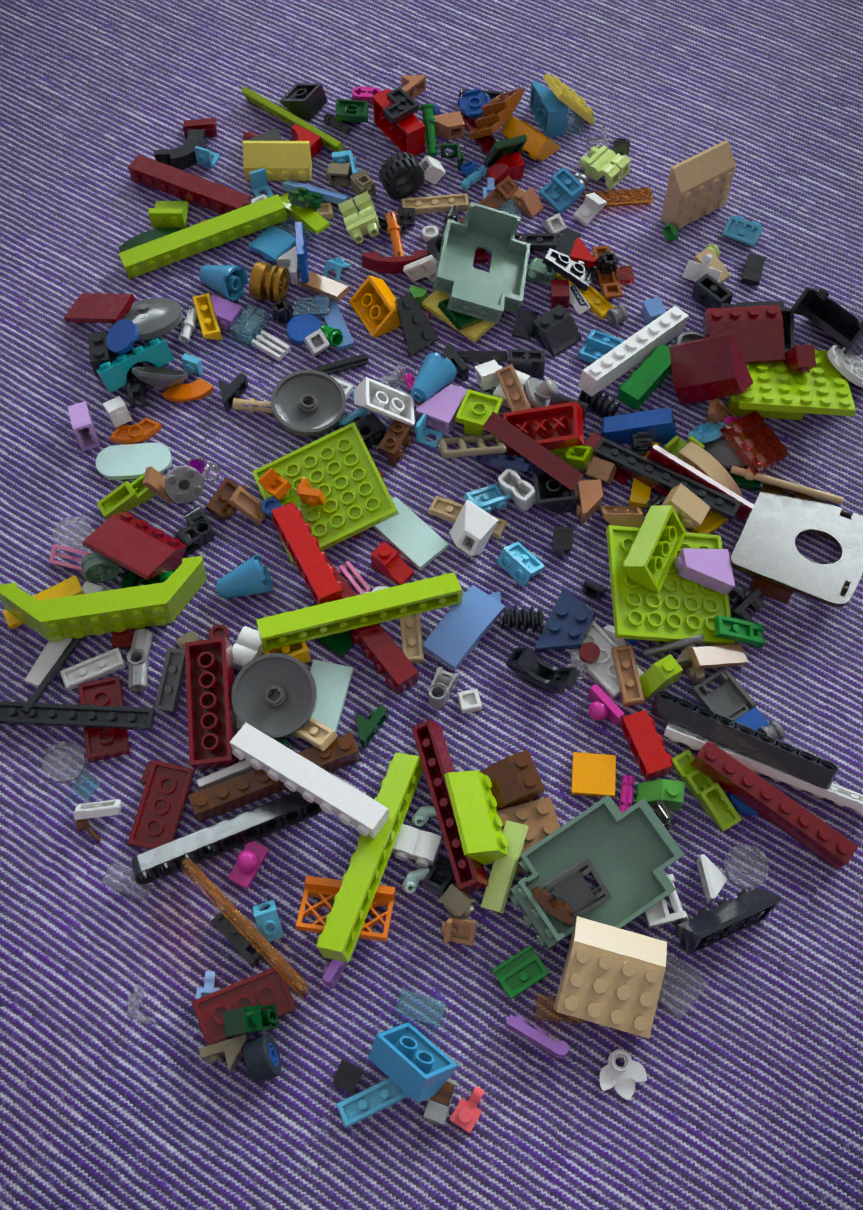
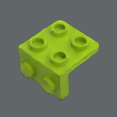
[148,201,189,228]

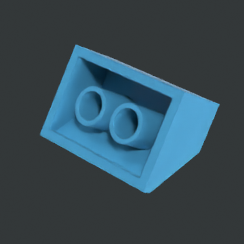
[368,1022,458,1103]

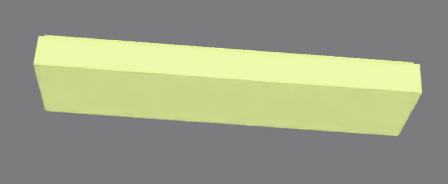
[481,820,529,914]

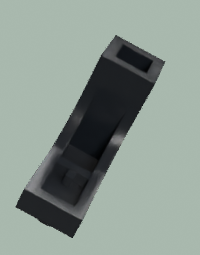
[154,129,207,170]
[506,647,580,694]

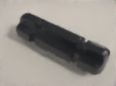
[323,113,351,134]

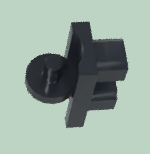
[729,588,765,621]

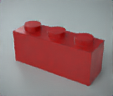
[620,710,673,781]

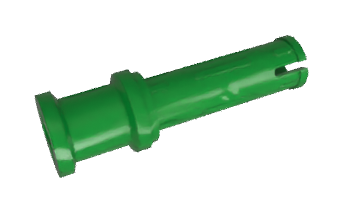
[420,103,438,157]

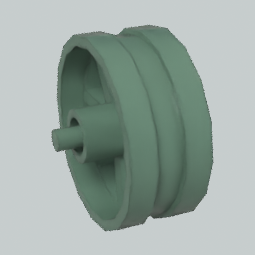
[81,552,120,583]

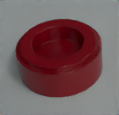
[209,624,230,640]
[579,642,600,664]

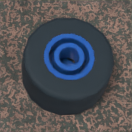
[243,1034,282,1083]

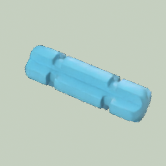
[461,166,487,190]

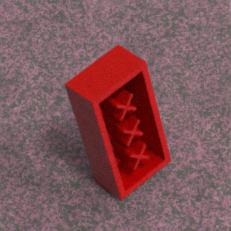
[372,88,426,156]
[503,401,584,456]

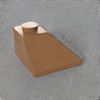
[600,506,643,528]

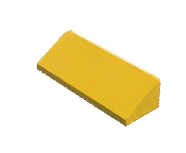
[192,293,223,340]

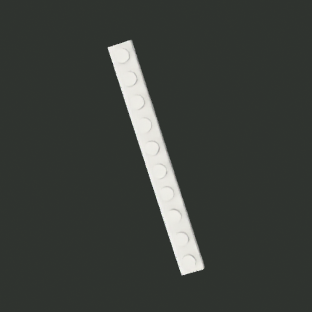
[663,722,863,815]

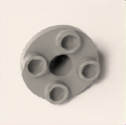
[524,378,558,408]
[164,466,204,503]

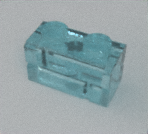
[230,304,269,347]

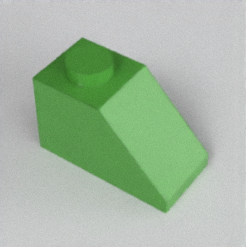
[636,779,685,811]

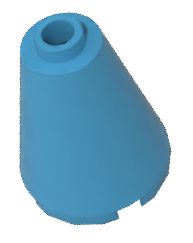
[199,265,248,301]
[411,353,457,402]
[215,554,273,599]

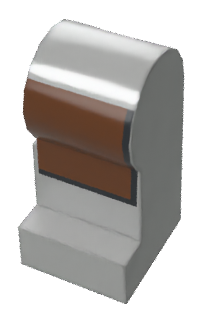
[423,1078,457,1127]

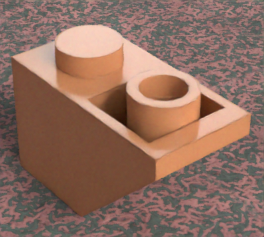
[434,111,465,140]
[574,479,603,524]

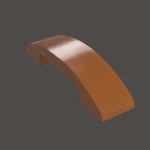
[459,176,519,223]
[592,245,623,299]

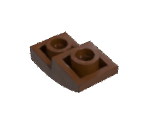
[531,885,575,925]

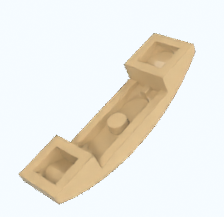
[677,441,743,497]

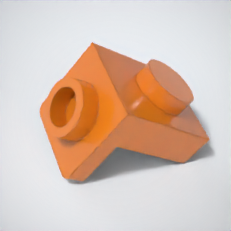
[258,468,292,500]
[297,477,326,506]

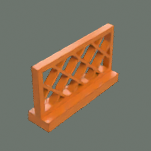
[296,876,395,942]

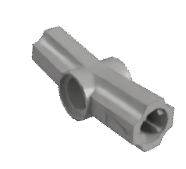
[127,629,153,692]

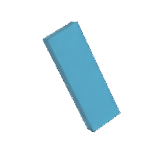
[336,1078,409,1128]

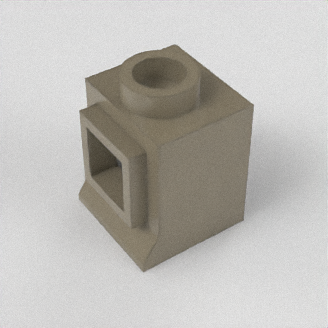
[326,162,351,187]
[350,169,376,197]
[437,883,476,918]

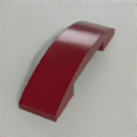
[362,250,430,274]

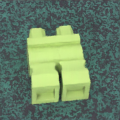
[579,145,631,190]
[338,191,381,244]

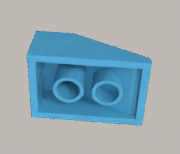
[529,80,569,138]

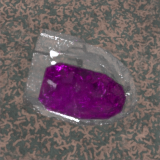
[187,457,221,483]

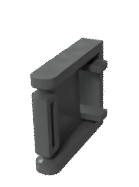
[691,667,756,721]
[541,857,612,926]

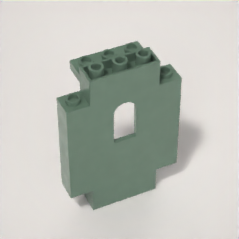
[432,202,531,324]
[509,795,685,949]

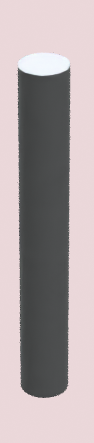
[643,634,705,657]

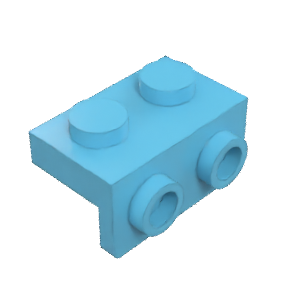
[463,483,511,513]

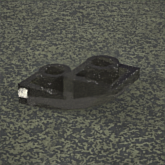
[652,799,675,831]

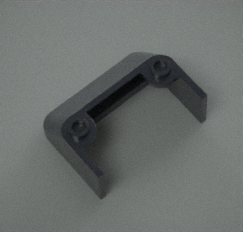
[789,287,863,356]

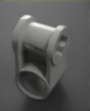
[428,667,459,709]

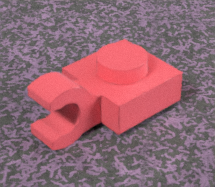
[449,1086,485,1134]

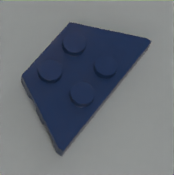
[476,453,542,472]
[535,588,595,653]

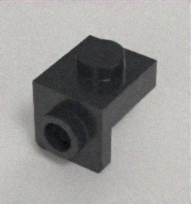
[552,526,574,555]

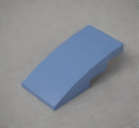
[422,585,505,670]

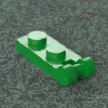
[714,615,765,648]

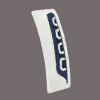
[569,283,590,315]

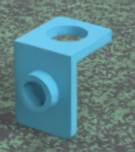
[194,146,220,169]
[249,168,273,198]
[323,257,351,282]
[414,414,443,449]
[253,900,284,944]

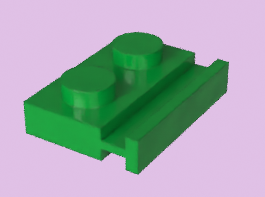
[492,945,549,1000]

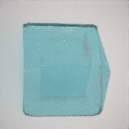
[498,199,522,217]

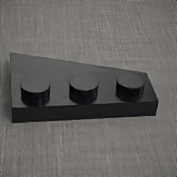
[542,248,598,291]
[394,291,438,357]

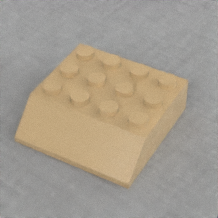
[661,140,736,229]
[553,916,667,1039]

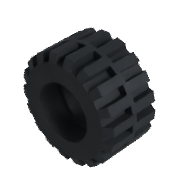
[379,152,425,199]

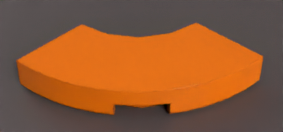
[162,378,214,403]
[110,417,162,444]

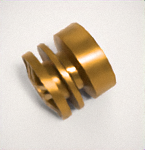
[249,262,290,303]

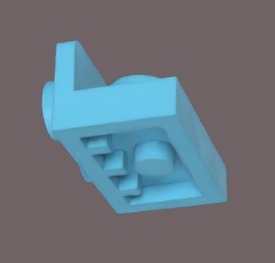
[722,215,763,247]
[497,542,545,587]

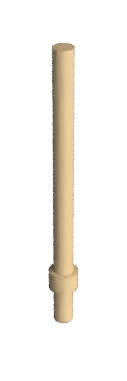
[730,465,844,505]

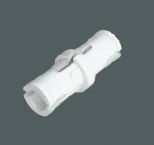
[178,309,198,343]

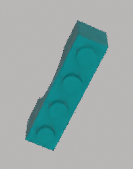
[96,337,175,393]

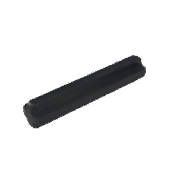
[456,351,508,362]
[316,354,369,375]

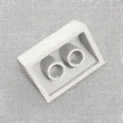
[354,377,415,427]

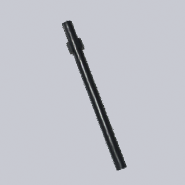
[21,636,87,715]

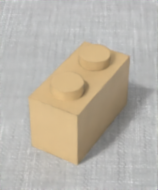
[662,484,711,531]

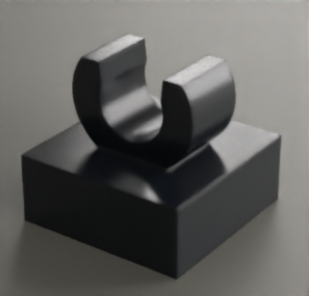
[398,208,415,227]

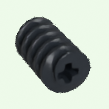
[578,390,621,420]
[502,605,544,633]

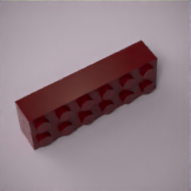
[185,637,239,771]

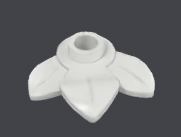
[599,1049,647,1100]

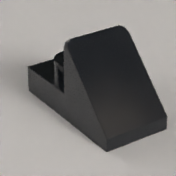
[442,343,469,381]
[218,373,249,412]
[422,857,455,897]

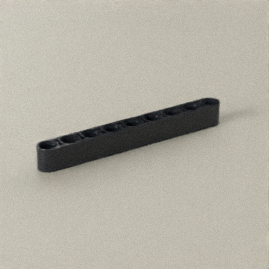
[650,691,839,789]
[131,791,322,885]

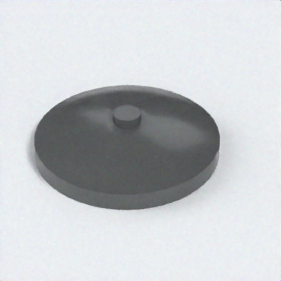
[111,297,183,341]
[271,370,346,436]
[231,653,317,739]

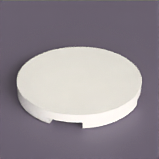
[827,345,863,388]

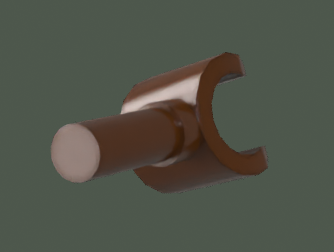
[74,819,101,843]

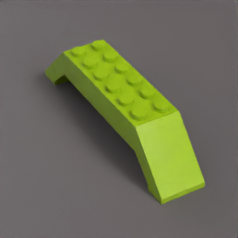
[0,556,207,642]

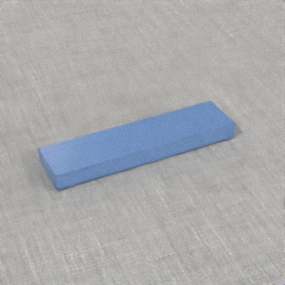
[282,180,350,204]
[315,295,355,351]

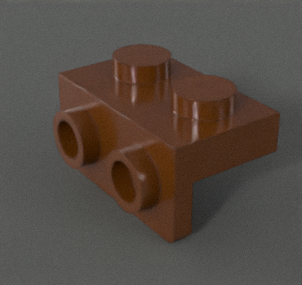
[378,420,413,467]
[205,477,248,521]

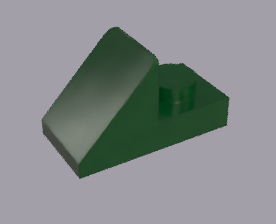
[355,704,389,749]

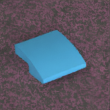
[539,167,585,215]
[248,226,296,262]
[577,329,624,364]

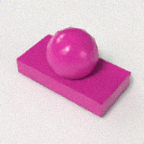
[588,684,624,726]
[228,841,270,889]

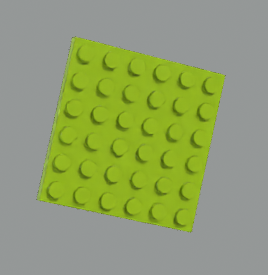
[736,349,856,417]
[252,422,399,565]
[606,525,735,646]

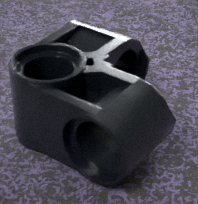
[175,506,215,554]

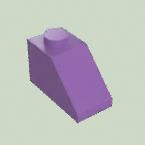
[211,294,245,333]

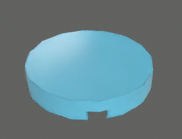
[688,421,727,443]

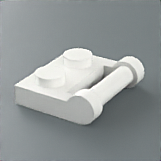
[644,874,687,928]

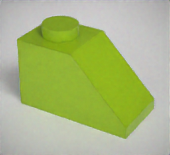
[639,654,683,700]

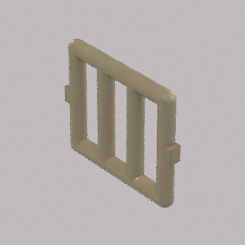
[438,434,507,458]

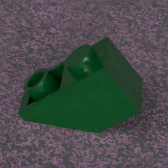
[223,1004,279,1037]

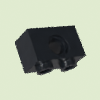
[691,274,733,309]
[355,412,386,449]

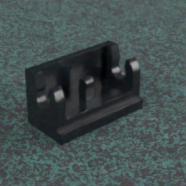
[508,349,545,378]

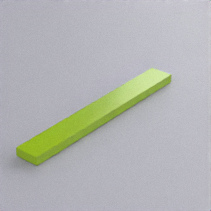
[241,86,346,152]

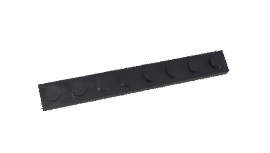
[593,437,741,521]
[0,701,156,731]

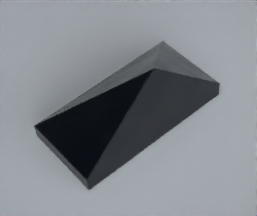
[512,308,539,341]

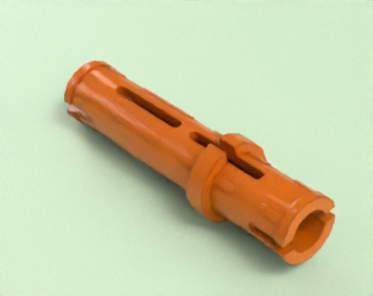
[385,211,404,257]

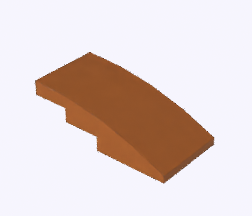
[468,87,525,140]

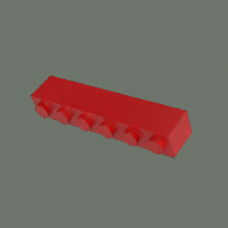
[271,502,344,605]

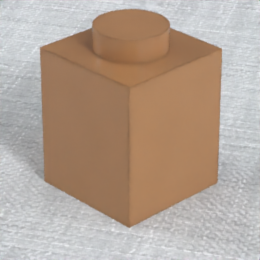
[585,456,617,486]

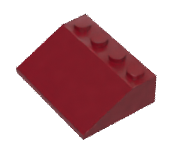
[703,305,786,364]
[669,332,753,405]
[82,512,187,580]

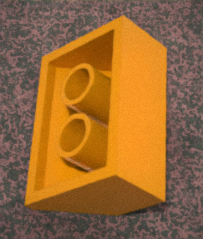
[501,115,561,161]
[349,275,401,338]

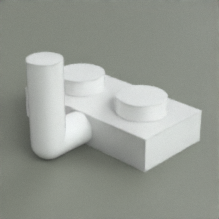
[682,254,722,282]
[403,255,438,283]

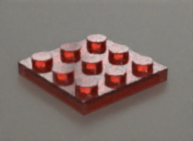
[720,410,790,475]

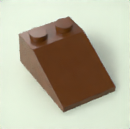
[480,750,545,811]

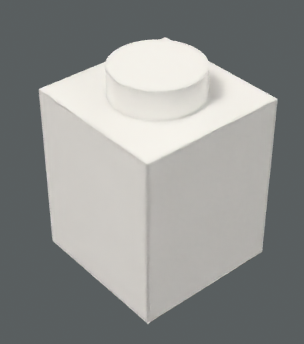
[419,155,446,185]
[304,329,330,357]
[475,360,503,391]
[102,396,132,428]

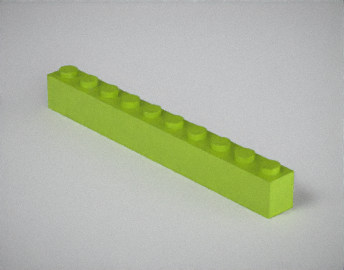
[118,194,288,279]
[256,572,462,651]
[317,752,423,963]

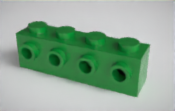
[618,343,672,411]

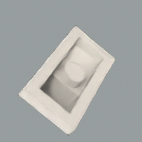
[573,193,607,227]
[277,246,300,285]

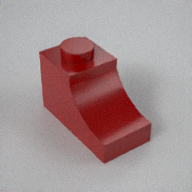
[291,124,322,160]
[371,541,414,586]

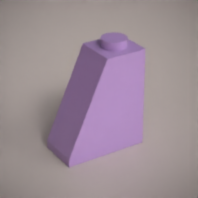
[415,384,467,434]
[67,401,100,451]
[675,548,735,594]

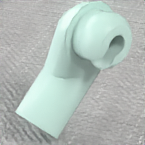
[412,806,437,827]
[402,867,429,894]

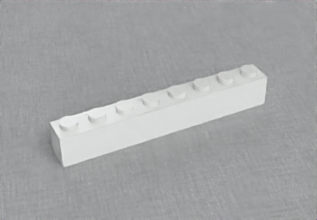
[578,306,689,396]
[230,723,390,839]

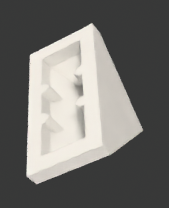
[696,854,727,905]

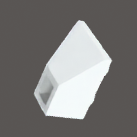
[450,500,499,557]

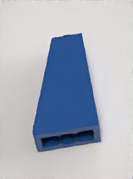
[601,407,677,444]

